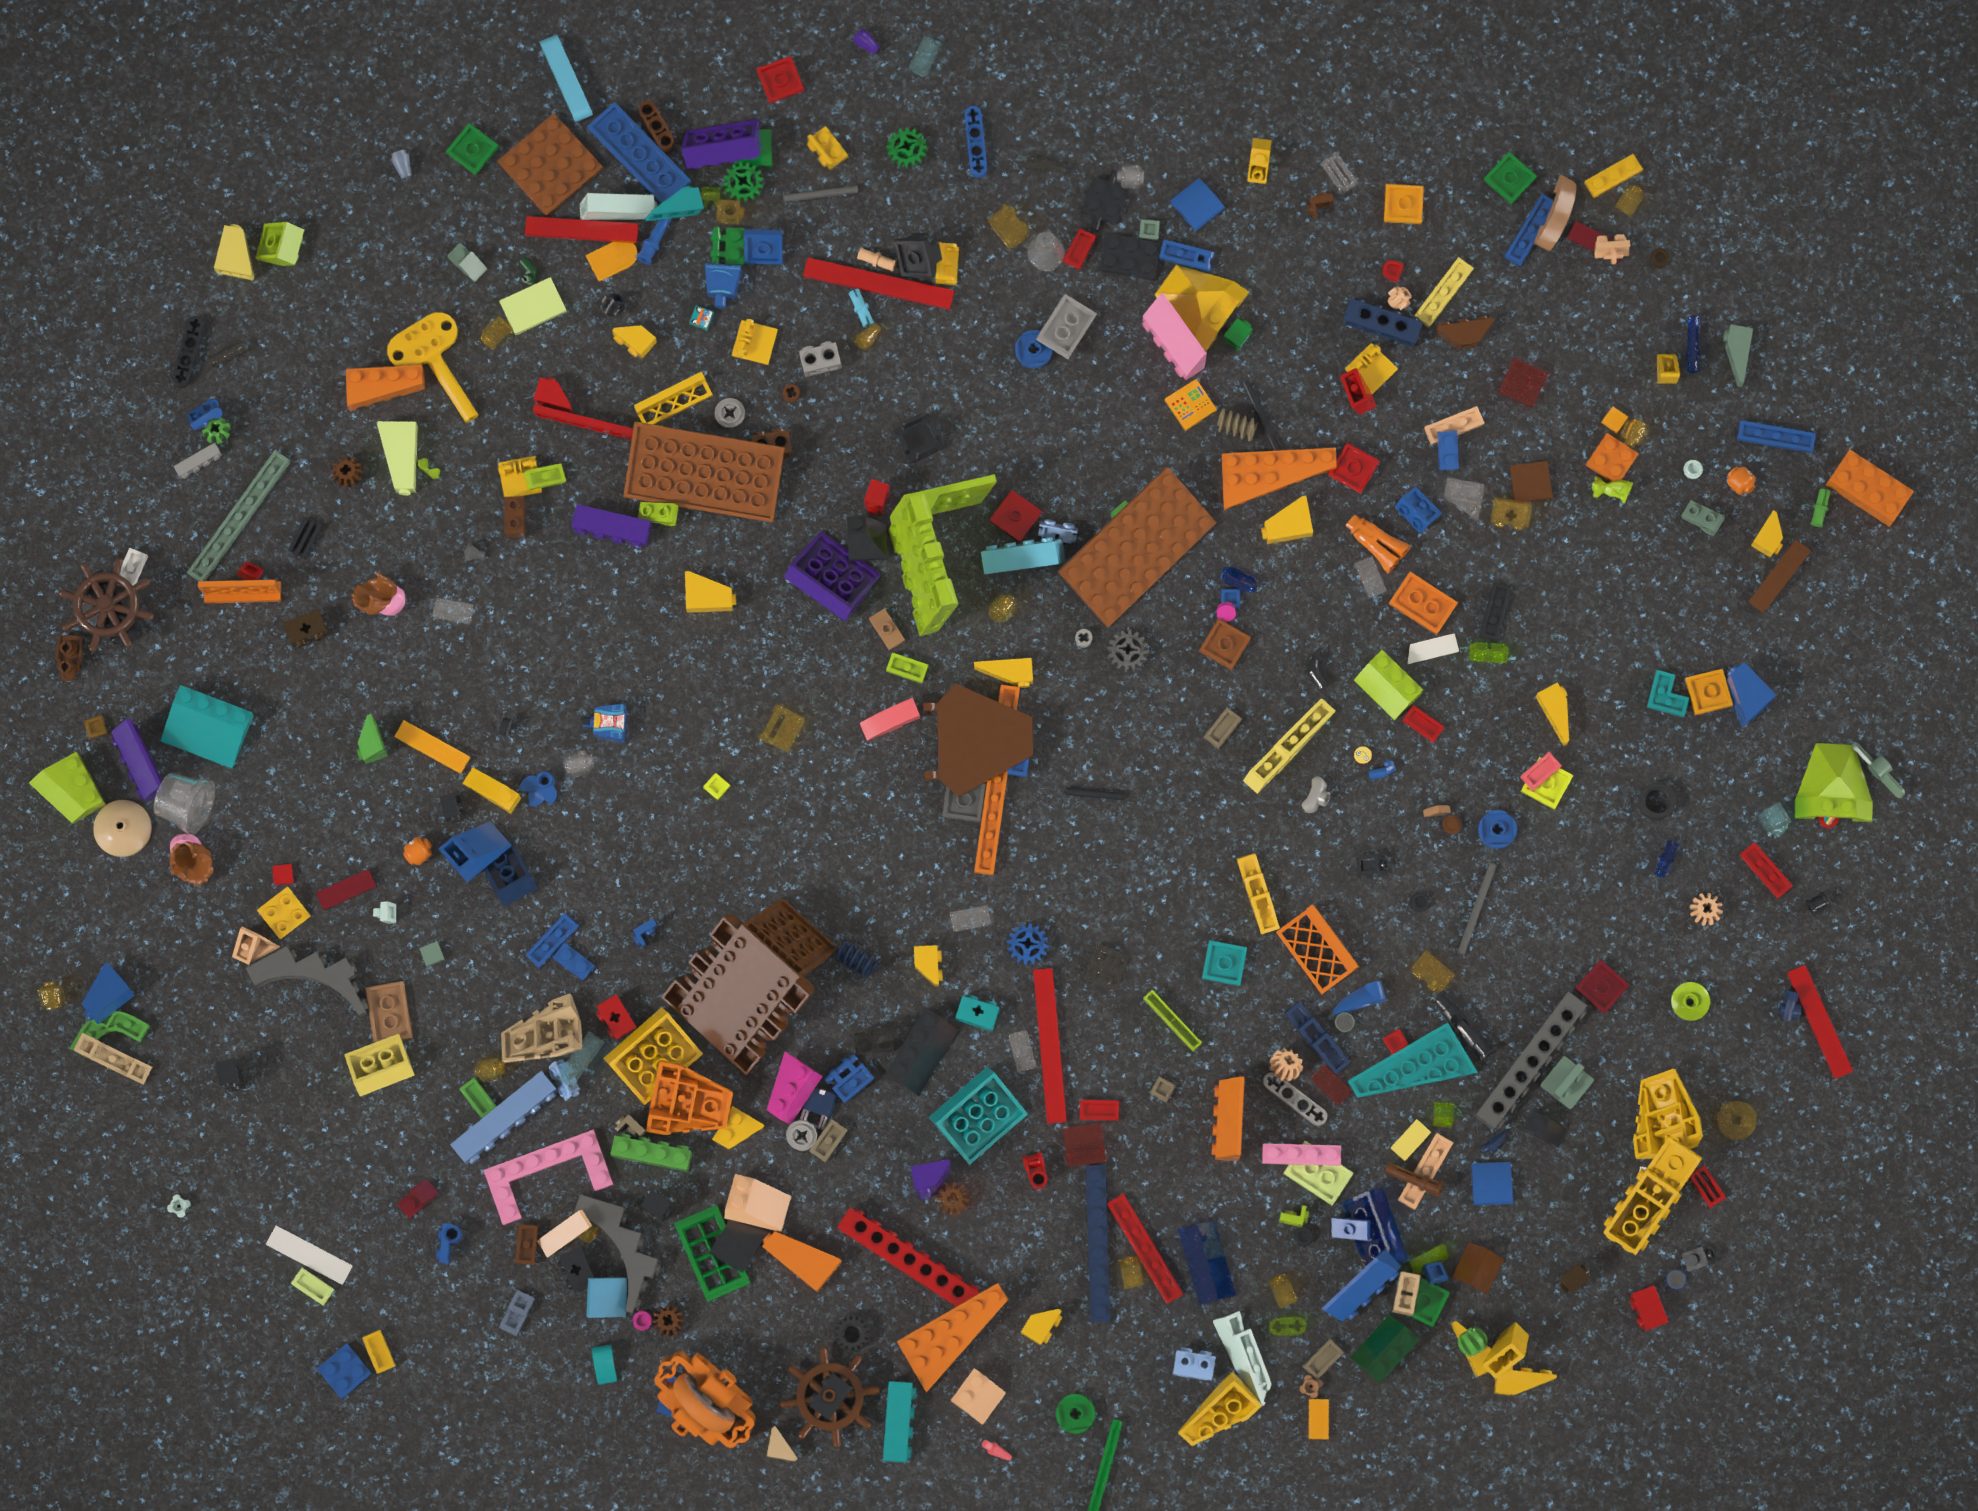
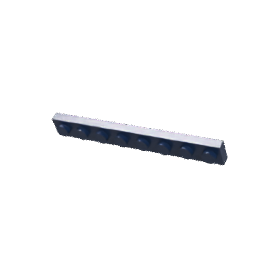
[1086,1165,1110,1323]

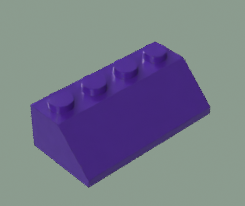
[682,119,762,169]
[111,718,168,802]
[911,1159,951,1200]

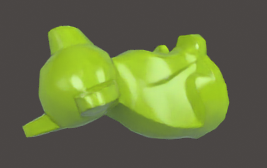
[1592,476,1633,504]

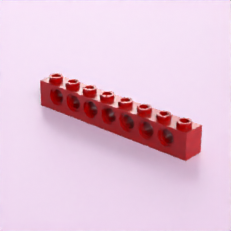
[837,1208,979,1307]

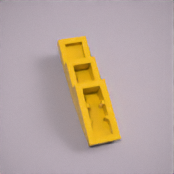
[1236,853,1280,934]

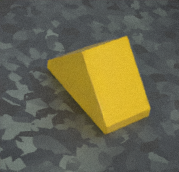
[1657,354,1680,384]

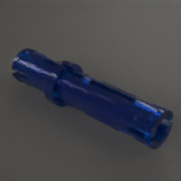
[1685,315,1701,373]

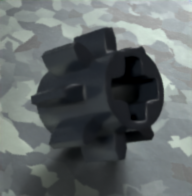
[601,293,625,316]

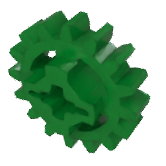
[886,127,927,169]
[723,162,764,203]

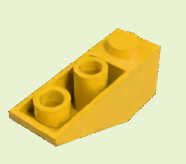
[1494,1367,1557,1396]

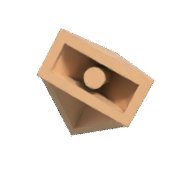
[232,927,280,965]

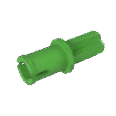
[1811,489,1831,527]

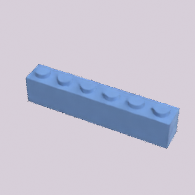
[450,1071,557,1165]

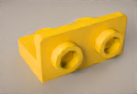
[807,126,848,170]

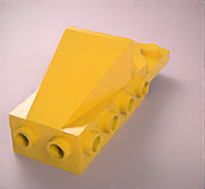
[1603,1136,1702,1255]

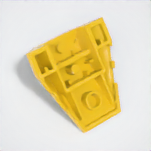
[1155,265,1249,352]
[1633,1069,1703,1159]

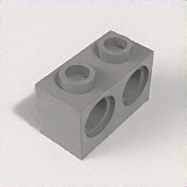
[799,341,842,377]

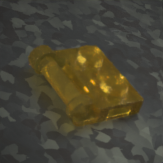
[758,704,806,753]

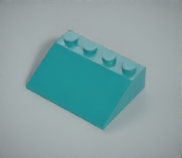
[161,685,254,769]
[929,1067,1028,1165]

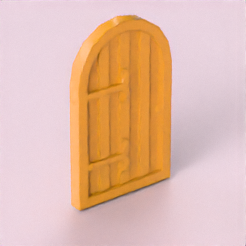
[586,242,638,282]

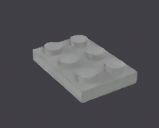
[1036,294,1097,359]

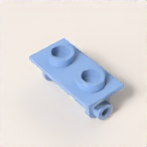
[1038,519,1078,544]
[549,1059,580,1102]

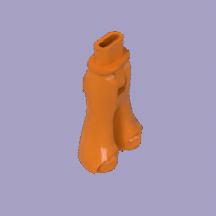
[1346,515,1411,574]

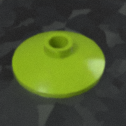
[1671,982,1710,1021]

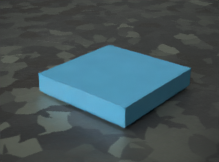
[587,1277,627,1318]

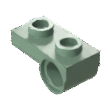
[1681,500,1724,536]

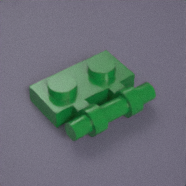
[710,227,745,266]

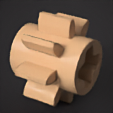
[1388,286,1411,310]

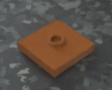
[1199,618,1251,671]

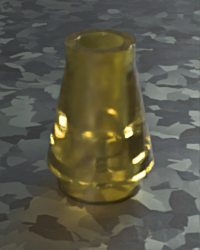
[854,323,882,351]

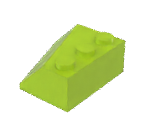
[29,752,106,824]

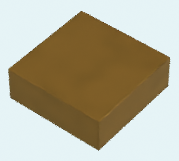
[84,715,108,740]

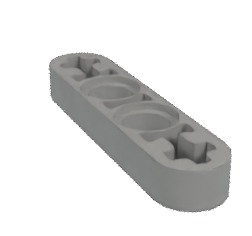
[1263,1072,1327,1126]

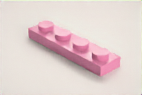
[1262,1144,1341,1166]

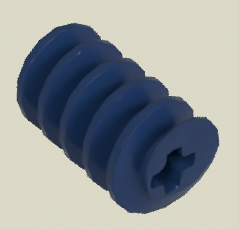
[835,939,880,979]

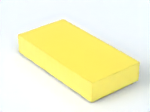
[1390,1119,1431,1161]

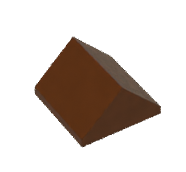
[1452,1242,1504,1295]

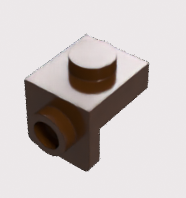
[1306,192,1334,220]

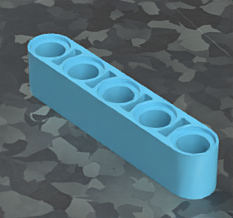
[539,34,593,122]

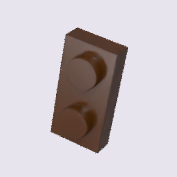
[515,1224,539,1265]

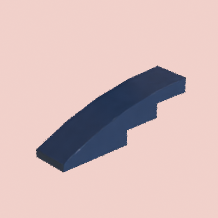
[1284,1001,1350,1075]

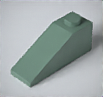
[1723,324,1753,387]

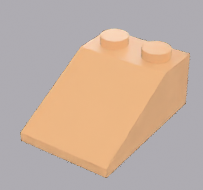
[725,1174,791,1232]

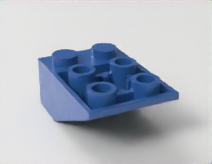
[438,822,512,883]

